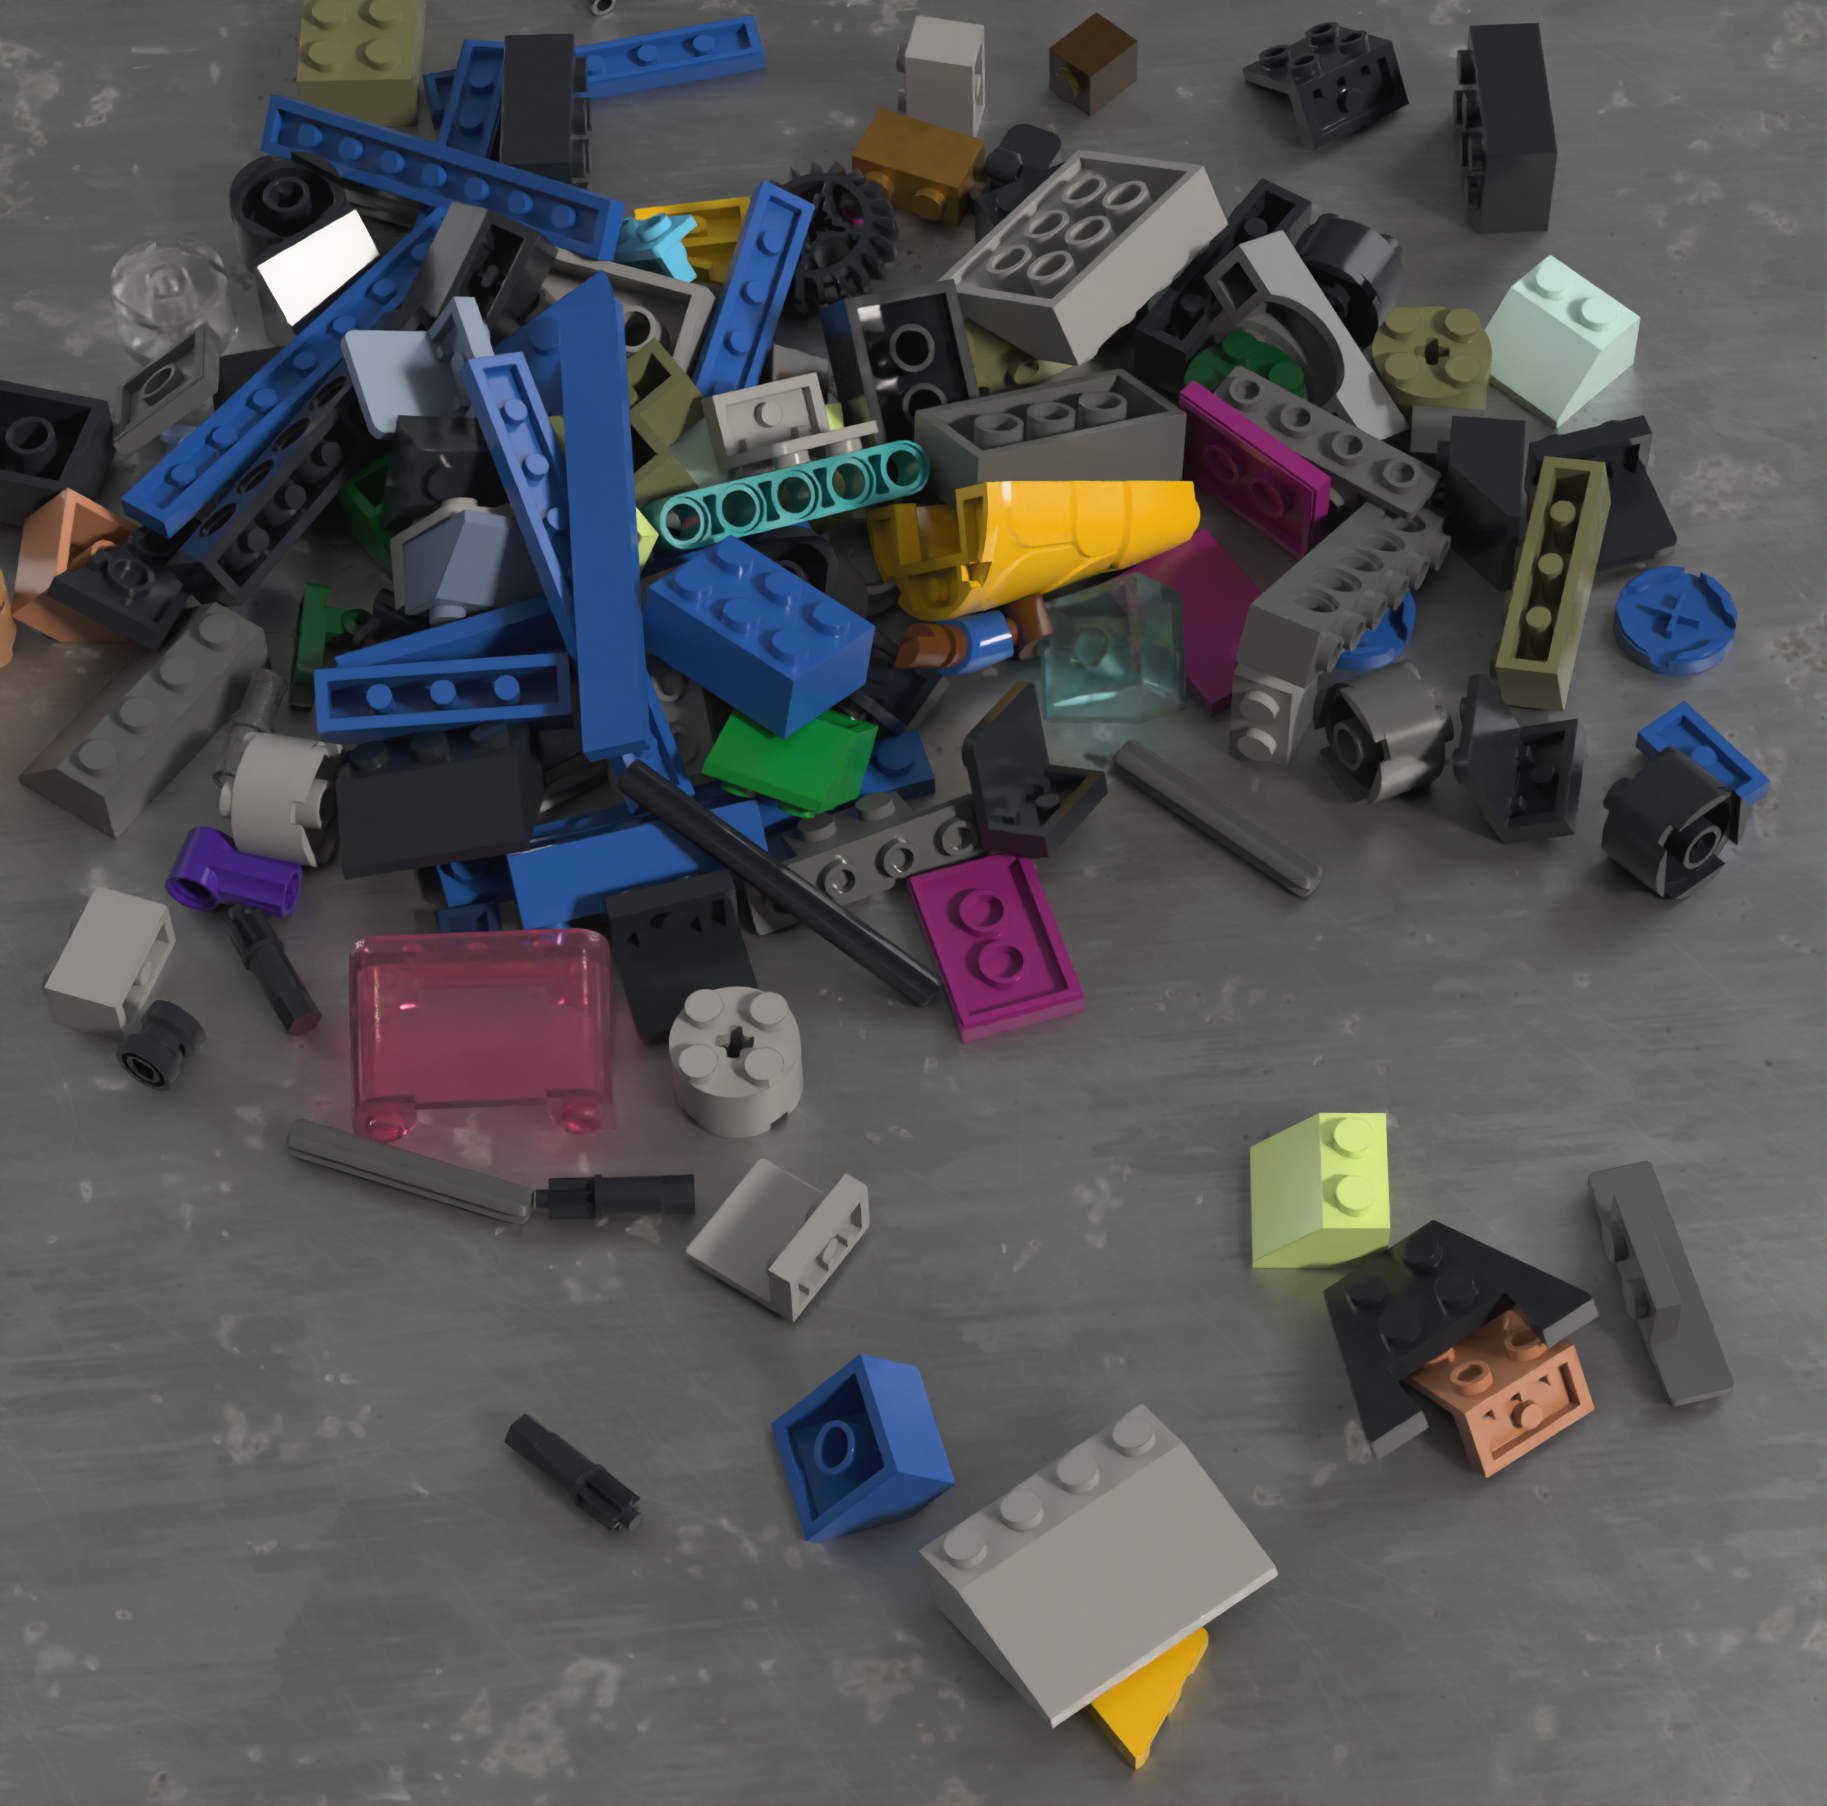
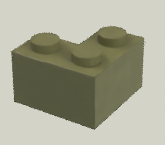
[560,337,705,513]

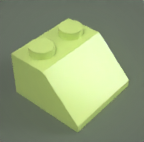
[1250,1113,1390,1269]

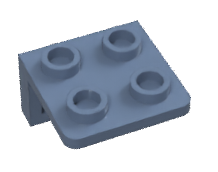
[340,296,494,440]

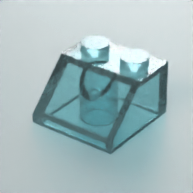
[1040,572,1187,724]

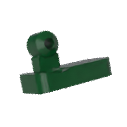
[287,582,373,708]

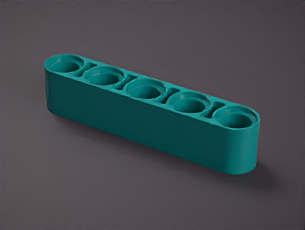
[640,440,930,555]

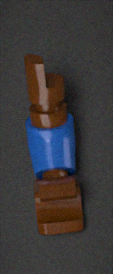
[894,592,1074,676]

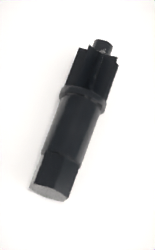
[225,903,322,1036]
[535,1174,695,1220]
[504,1413,643,1532]

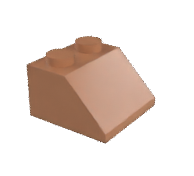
[11,487,140,642]

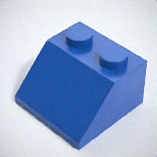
[771,1354,955,1543]

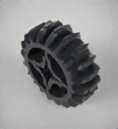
[744,161,900,316]

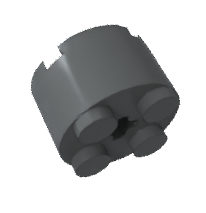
[1313,659,1454,805]

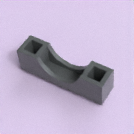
[1204,230,1411,445]

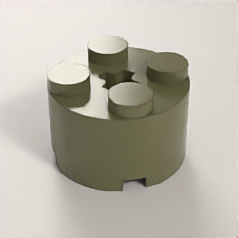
[1370,306,1492,441]

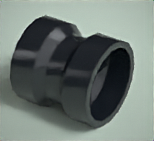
[116,1000,206,1091]

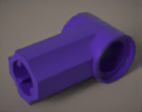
[165,826,303,919]

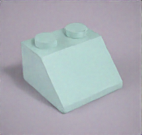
[1484,255,1641,429]

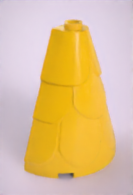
[865,481,1200,622]

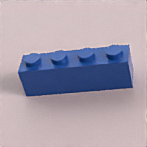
[314,652,574,745]
[503,794,769,936]

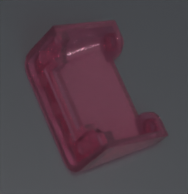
[348,928,616,1143]

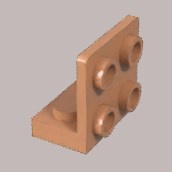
[1402,1310,1595,1478]

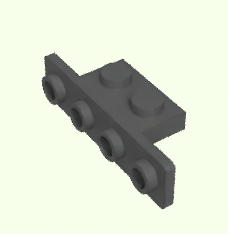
[1213,366,1441,523]
[741,791,990,935]
[1587,1161,1734,1407]

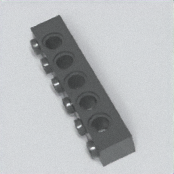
[1235,500,1451,689]

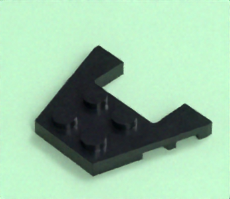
[1322,1220,1600,1460]

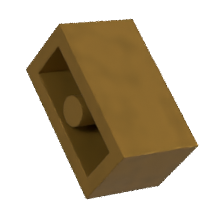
[851,108,985,228]

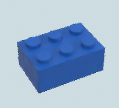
[643,534,875,739]

